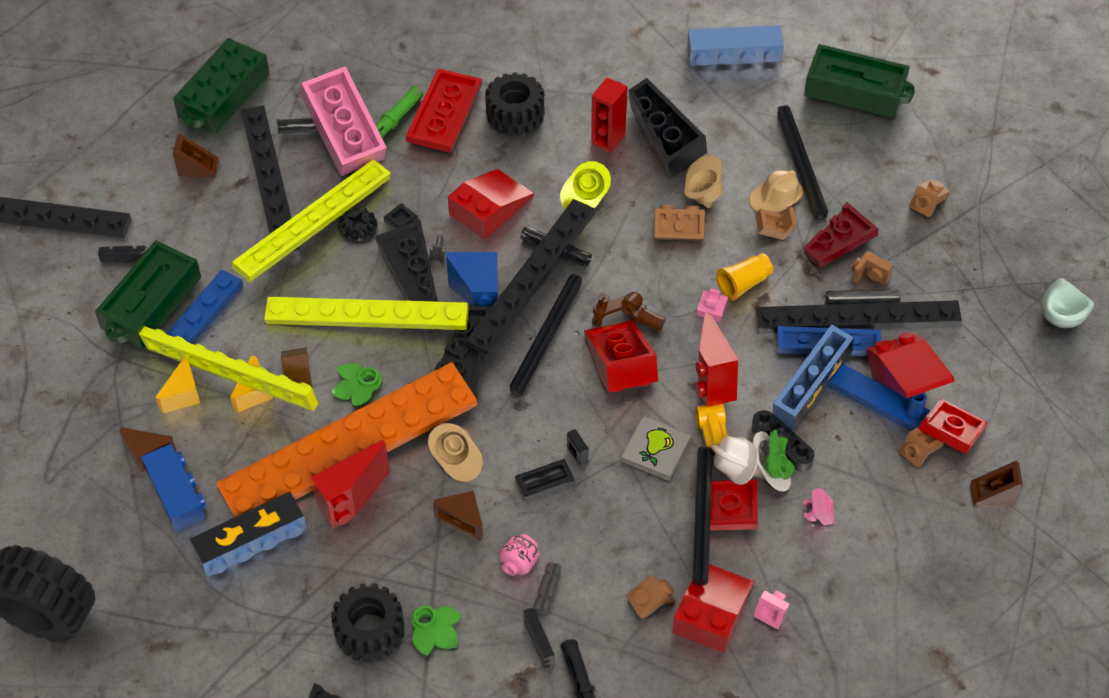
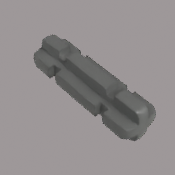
[533,562,561,615]

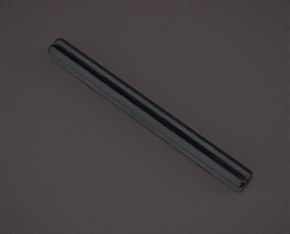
[777,105,828,219]
[509,274,582,396]
[692,446,713,585]

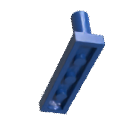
[828,364,931,431]

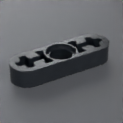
[752,410,815,471]

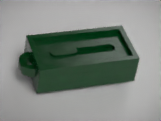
[173,38,270,135]
[804,44,915,118]
[95,240,202,349]

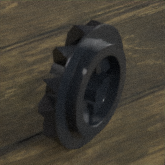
[338,207,377,241]

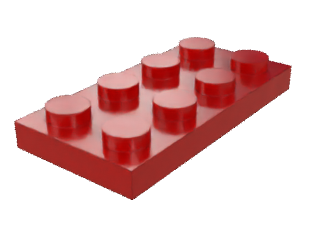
[406,68,482,153]

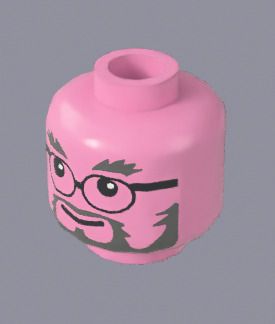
[498,534,540,576]

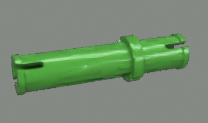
[375,86,423,139]

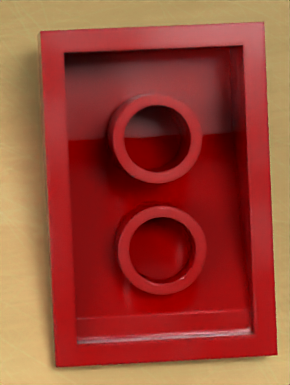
[448,169,534,240]
[695,312,739,407]
[584,320,658,392]
[867,332,955,398]
[311,439,390,528]
[672,564,755,653]

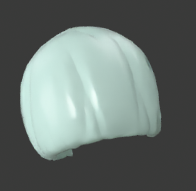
[1041,278,1094,328]

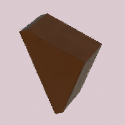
[173,134,219,178]
[281,347,313,388]
[119,427,176,472]
[971,461,1023,506]
[433,491,483,541]

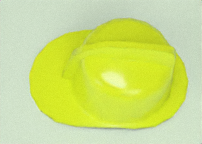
[560,161,611,209]

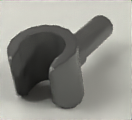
[429,234,445,263]

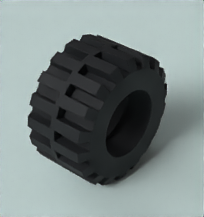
[485,72,545,136]
[331,583,405,662]

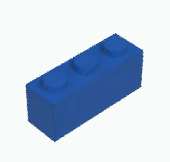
[141,444,207,532]

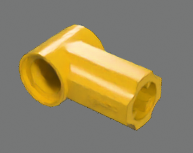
[695,404,728,456]

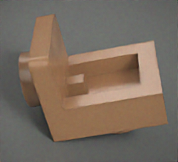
[909,180,950,217]
[755,206,797,240]
[626,575,676,619]

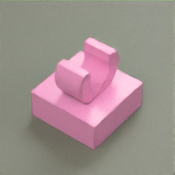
[696,288,728,322]
[803,488,835,526]
[753,590,790,629]

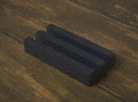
[515,459,575,502]
[523,607,555,671]

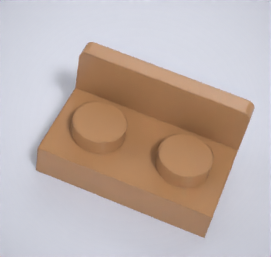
[654,205,705,241]

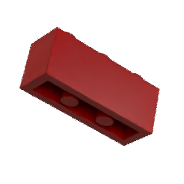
[591,77,628,153]

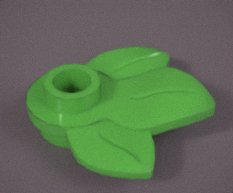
[332,363,382,406]
[765,430,794,480]
[411,606,461,656]

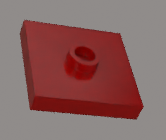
[918,399,988,454]
[710,479,758,531]

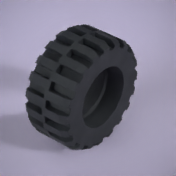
[0,545,95,642]

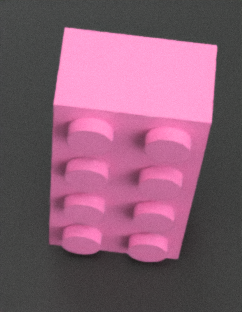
[301,66,387,176]

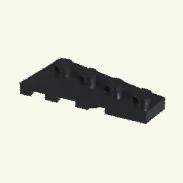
[375,219,438,302]
[434,305,491,397]

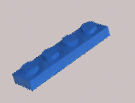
[166,269,243,344]
[777,326,881,357]

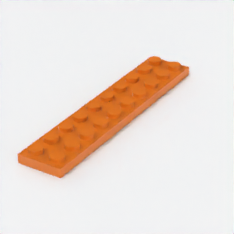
[216,362,478,517]

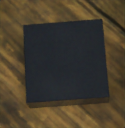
[383,203,418,229]
[567,429,589,466]

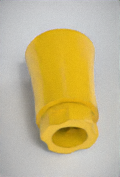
[716,253,774,301]

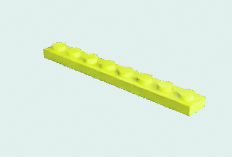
[232,159,391,283]
[264,297,469,330]
[139,326,319,411]

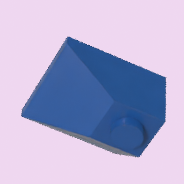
[446,252,499,307]

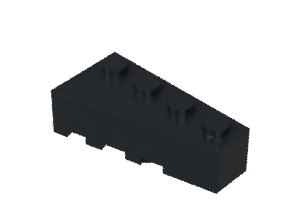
[628,78,707,179]

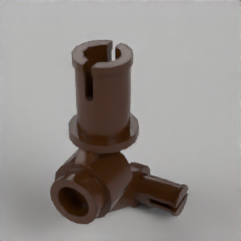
[592,292,666,333]

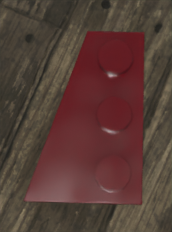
[804,202,878,268]

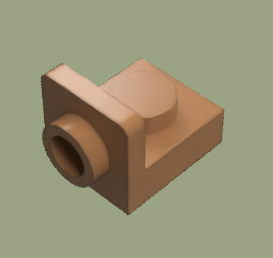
[851,251,894,286]
[899,427,944,467]

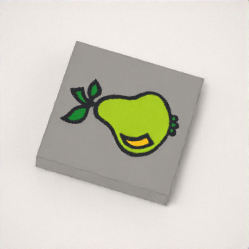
[621,416,692,481]

